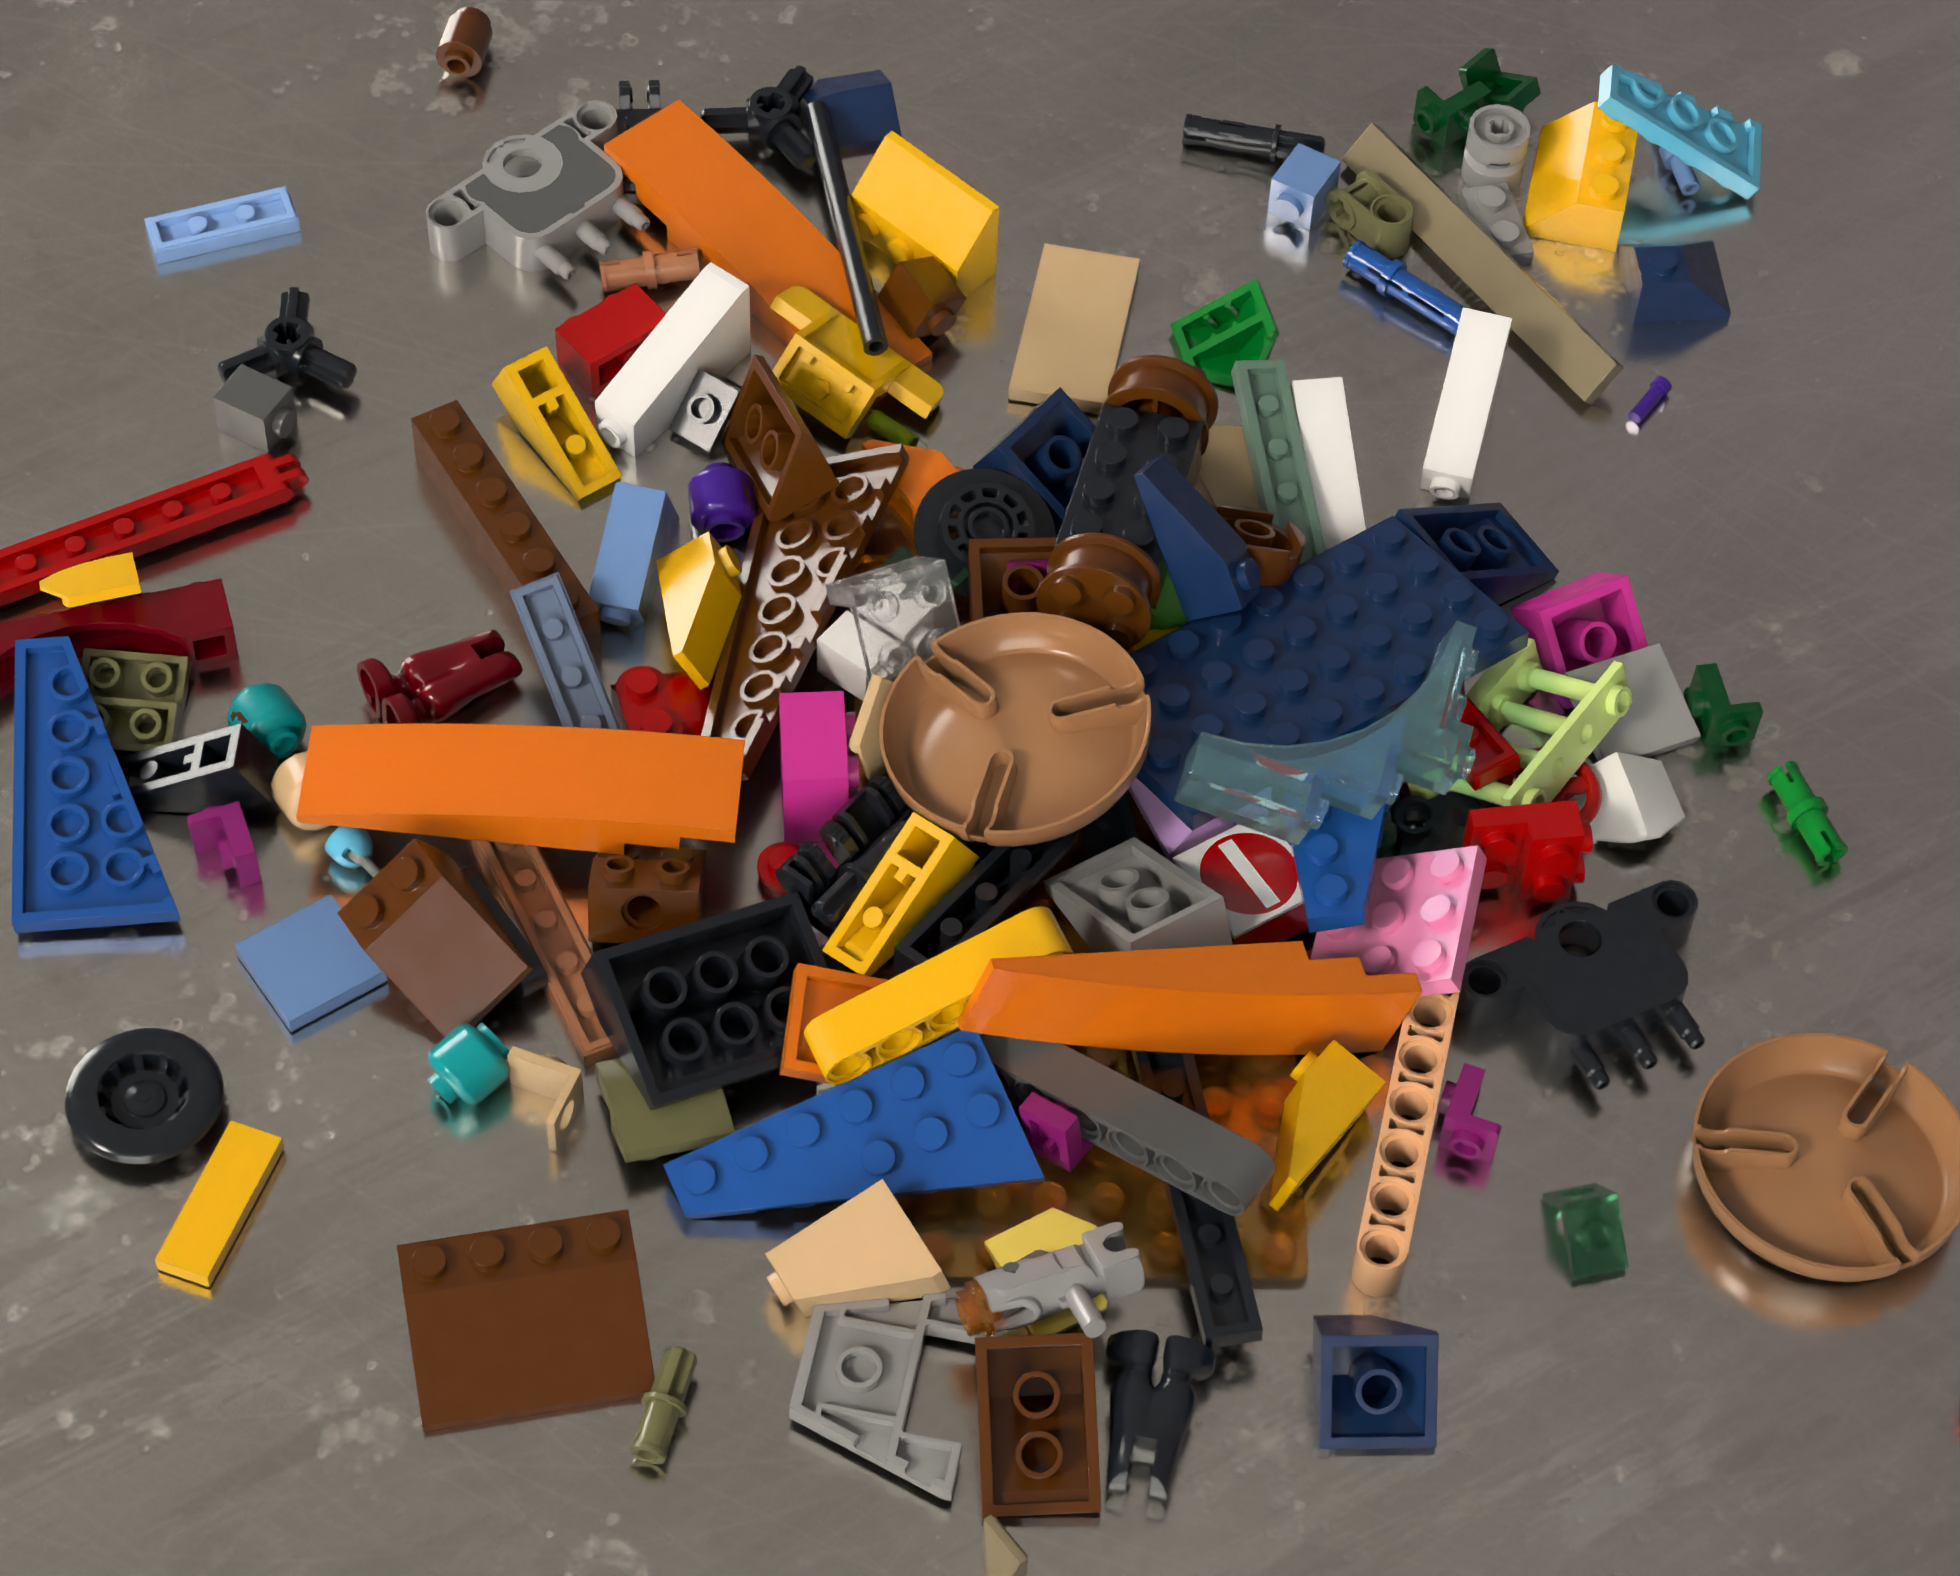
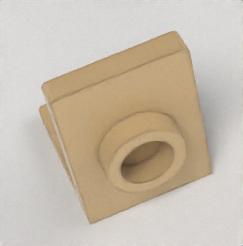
[507,1046,584,1152]

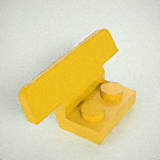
[769,286,944,439]

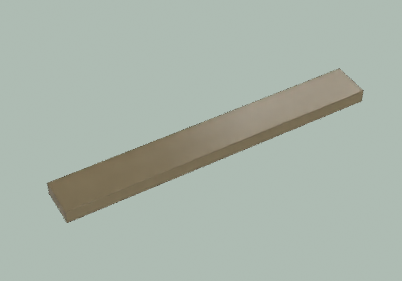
[1341,123,1624,405]

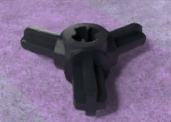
[700,66,817,171]
[218,287,357,389]

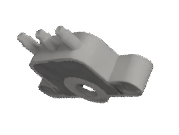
[426,100,650,280]

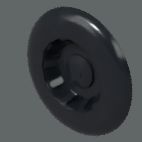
[914,468,1056,598]
[65,1028,224,1164]

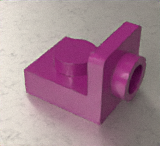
[187,801,262,888]
[1019,1092,1094,1172]

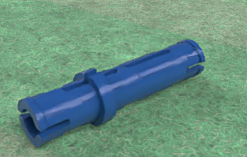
[1343,240,1466,336]

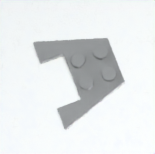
[789,1289,989,1501]

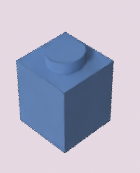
[1267,143,1341,231]

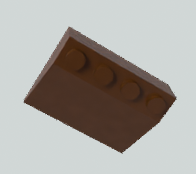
[397,1209,655,1432]

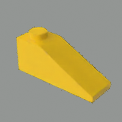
[492,346,623,501]
[656,531,742,690]
[822,812,979,976]
[1269,1040,1386,1212]

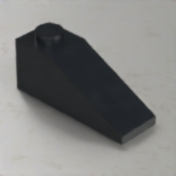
[117,723,278,813]

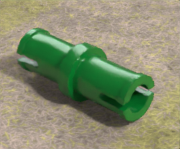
[1766,761,1848,866]

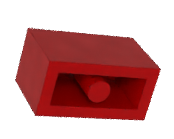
[555,283,666,397]

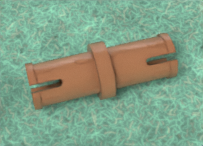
[599,248,700,293]

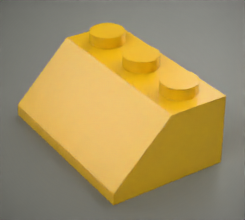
[1523,102,1638,252]
[851,131,999,296]

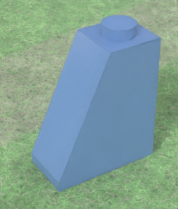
[589,482,680,626]

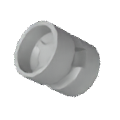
[1461,104,1531,192]

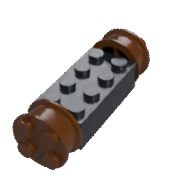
[1036,355,1219,651]

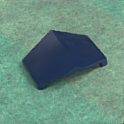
[803,70,902,153]

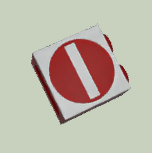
[1172,812,1308,945]

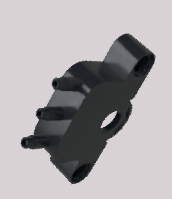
[1456,880,1705,1090]

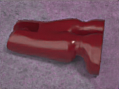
[357,630,523,724]

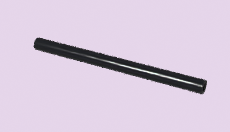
[805,101,888,356]

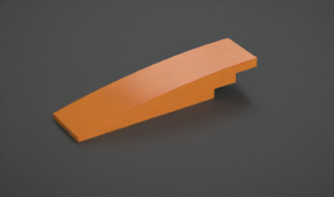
[604,99,932,368]
[296,723,745,855]
[957,941,1423,1055]

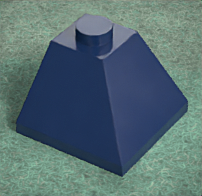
[1617,240,1731,323]
[1312,1315,1439,1449]

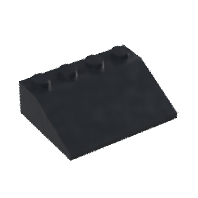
[581,891,828,1110]

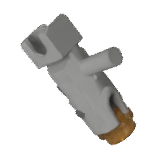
[954,1222,1145,1338]

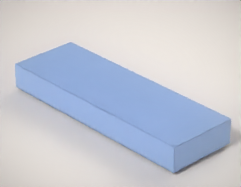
[144,186,301,264]

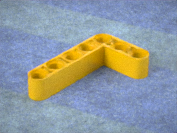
[804,906,1074,1086]

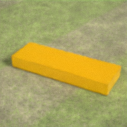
[155,1120,284,1287]

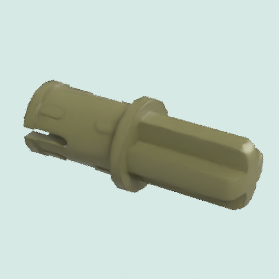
[629,1346,697,1464]

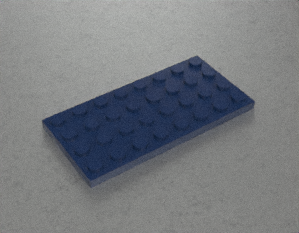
[1129,516,1529,831]

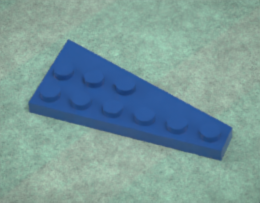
[12,636,181,933]
[1278,712,1409,933]
[663,1031,1046,1220]

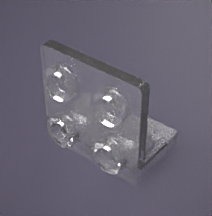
[825,556,960,682]

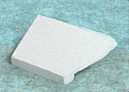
[1569,752,1685,844]

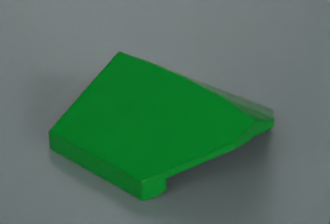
[1170,278,1280,388]

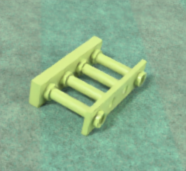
[1407,638,1632,806]

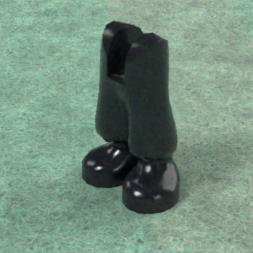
[1106,1330,1217,1502]

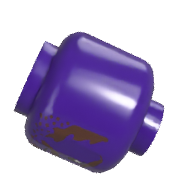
[688,462,756,542]

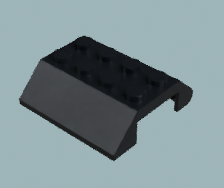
[776,773,1077,980]

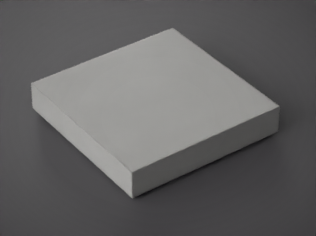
[1565,643,1701,761]

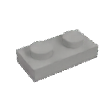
[1459,182,1534,266]

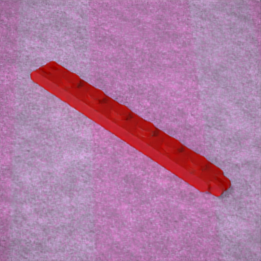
[0,453,309,607]

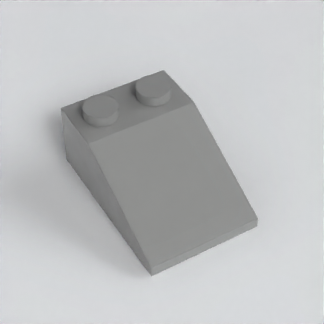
[1043,837,1233,953]

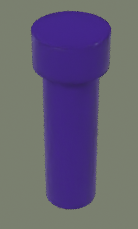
[1628,376,1672,424]

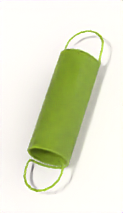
[862,409,928,449]

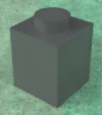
[213,364,297,453]

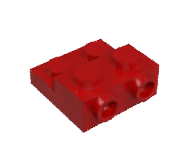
[1462,800,1593,902]

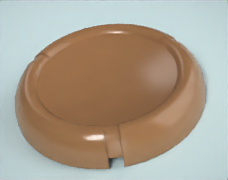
[879,612,1152,847]
[1692,1033,1960,1282]

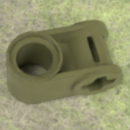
[1325,170,1414,259]

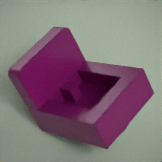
[1437,1063,1502,1162]

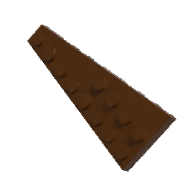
[701,443,909,781]

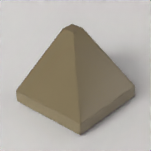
[982,1514,1028,1576]

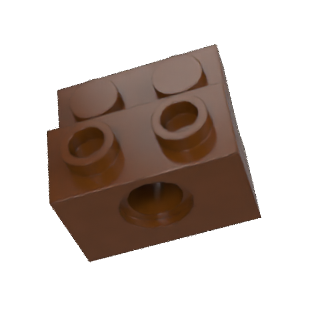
[588,844,706,943]

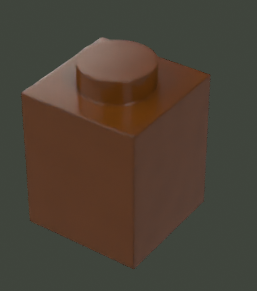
[877,256,967,339]

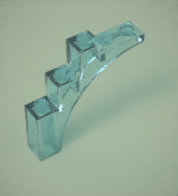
[1174,621,1479,845]

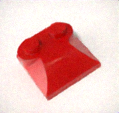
[610,666,715,736]

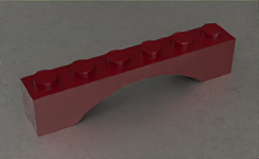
[0,578,239,692]

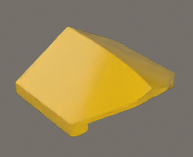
[39,552,142,608]

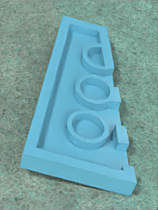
[1598,64,1762,199]

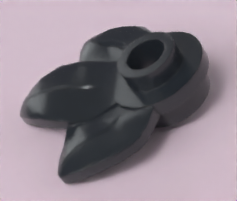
[1387,792,1480,856]

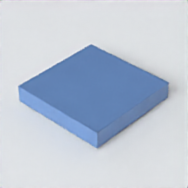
[235,894,388,1032]

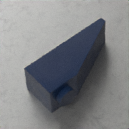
[1134,455,1262,621]

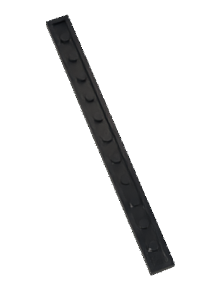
[1078,791,1263,1349]

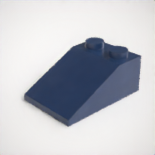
[972,387,1095,538]
[1394,502,1560,605]

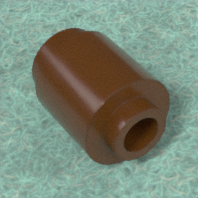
[436,7,493,77]

